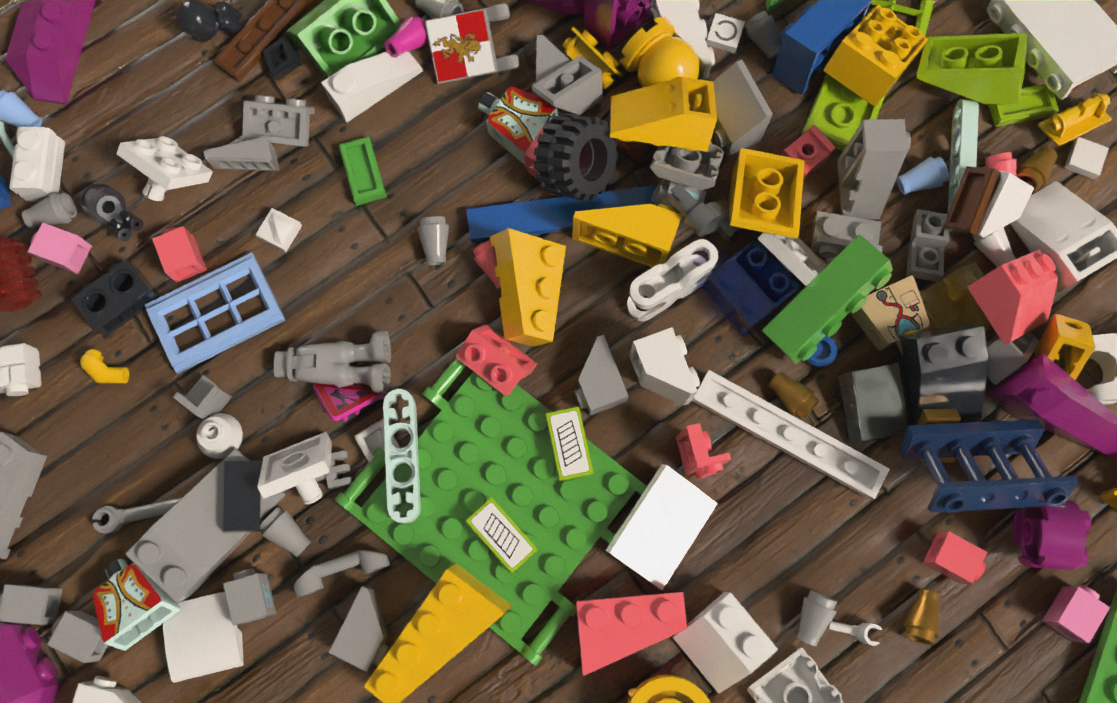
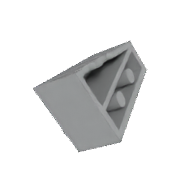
[0,432,47,559]

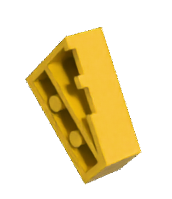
[490,228,566,347]

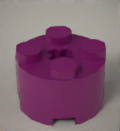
[1013,500,1091,570]

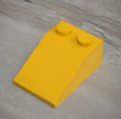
[729,148,805,239]
[572,204,682,267]

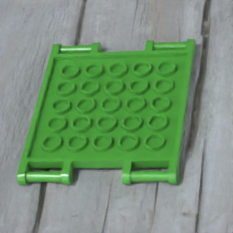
[334,347,647,666]

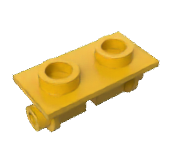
[563,27,623,89]
[1037,93,1112,147]

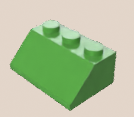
[287,0,402,78]

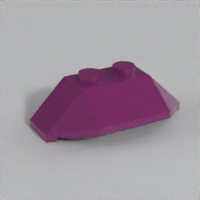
[5,0,95,105]
[0,621,60,703]

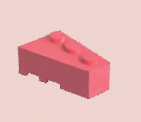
[576,592,687,676]

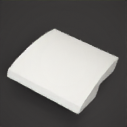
[163,591,244,682]

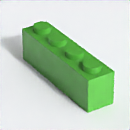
[762,234,893,364]

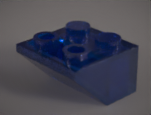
[702,237,802,336]

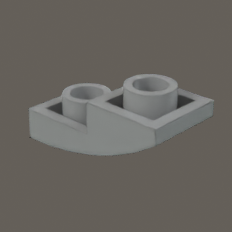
[907,209,949,282]

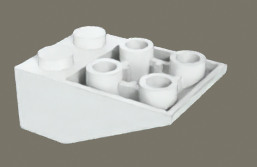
[1010,181,1117,292]

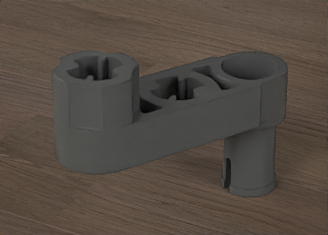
[664,183,743,242]

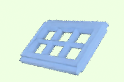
[145,252,285,374]

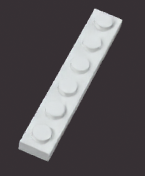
[692,370,890,500]

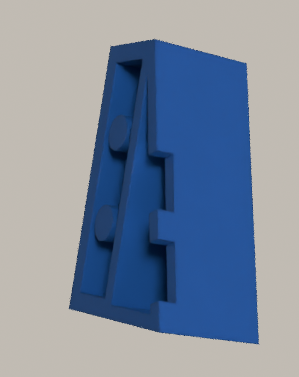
[772,0,871,96]

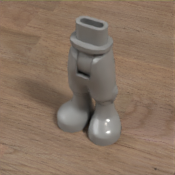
[274,331,391,393]

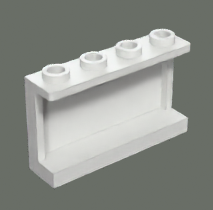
[987,0,1117,100]

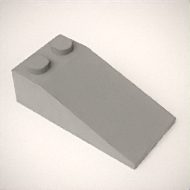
[126,449,286,603]

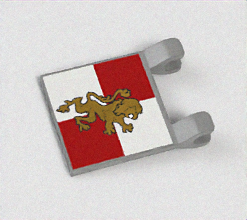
[425,3,520,84]

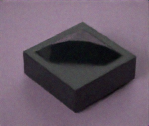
[262,35,302,80]

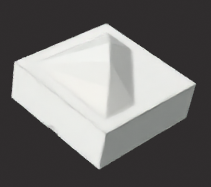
[256,208,302,252]

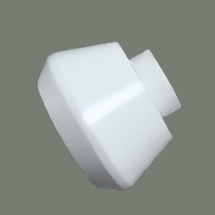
[196,413,243,459]

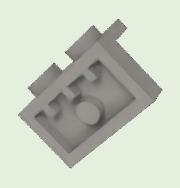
[242,95,315,147]
[810,211,883,258]

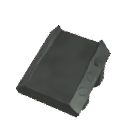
[835,362,914,444]

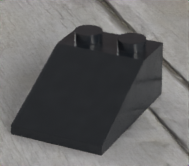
[900,322,988,425]

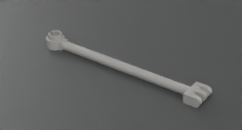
[92,451,353,534]

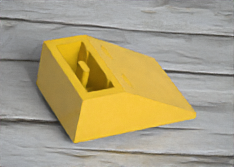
[823,5,929,107]
[610,77,717,152]

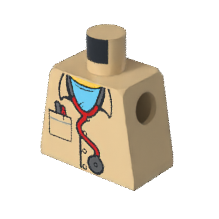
[850,275,930,356]

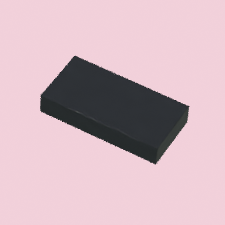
[223,461,261,533]

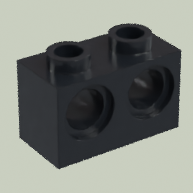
[71,259,160,337]

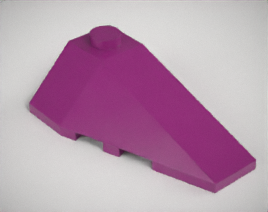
[988,353,1117,458]

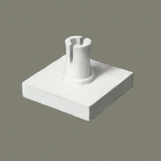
[758,232,827,288]
[257,432,332,505]

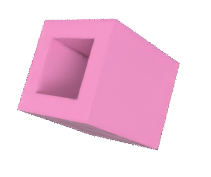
[28,223,92,274]
[1042,585,1110,644]

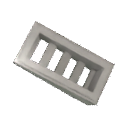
[203,136,279,171]

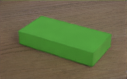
[339,136,387,206]

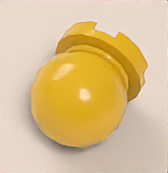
[619,16,699,87]

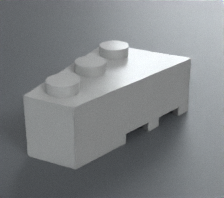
[837,119,911,219]

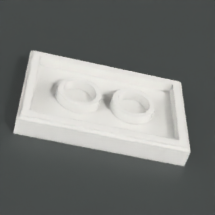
[605,464,717,590]

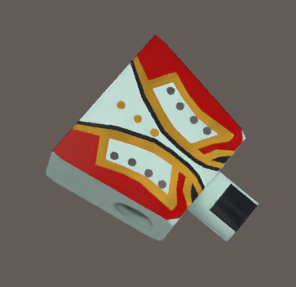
[478,87,558,164]
[93,559,181,651]

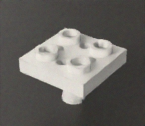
[116,136,213,201]

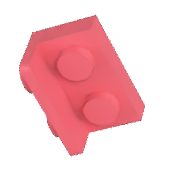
[456,324,537,396]
[676,423,731,479]

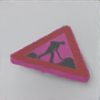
[313,383,385,422]

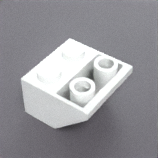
[629,328,700,406]

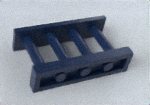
[899,419,1078,513]

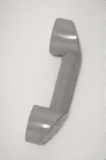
[294,550,390,597]

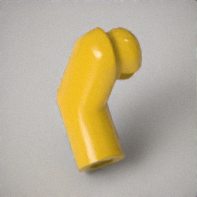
[80,349,129,384]

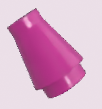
[384,17,428,58]

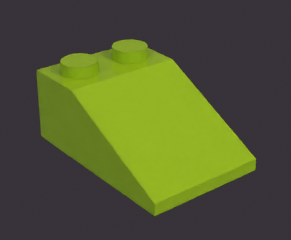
[917,33,1027,105]

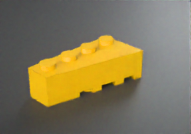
[364,563,512,703]

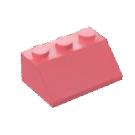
[967,249,1059,345]

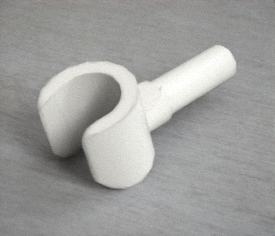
[828,621,882,645]

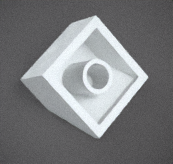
[672,592,778,694]

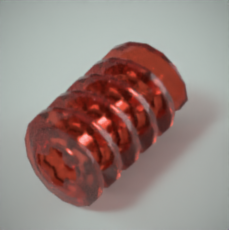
[0,238,42,312]

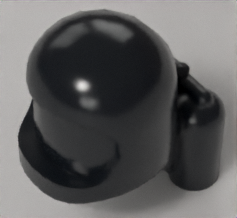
[176,0,244,43]
[80,183,144,241]

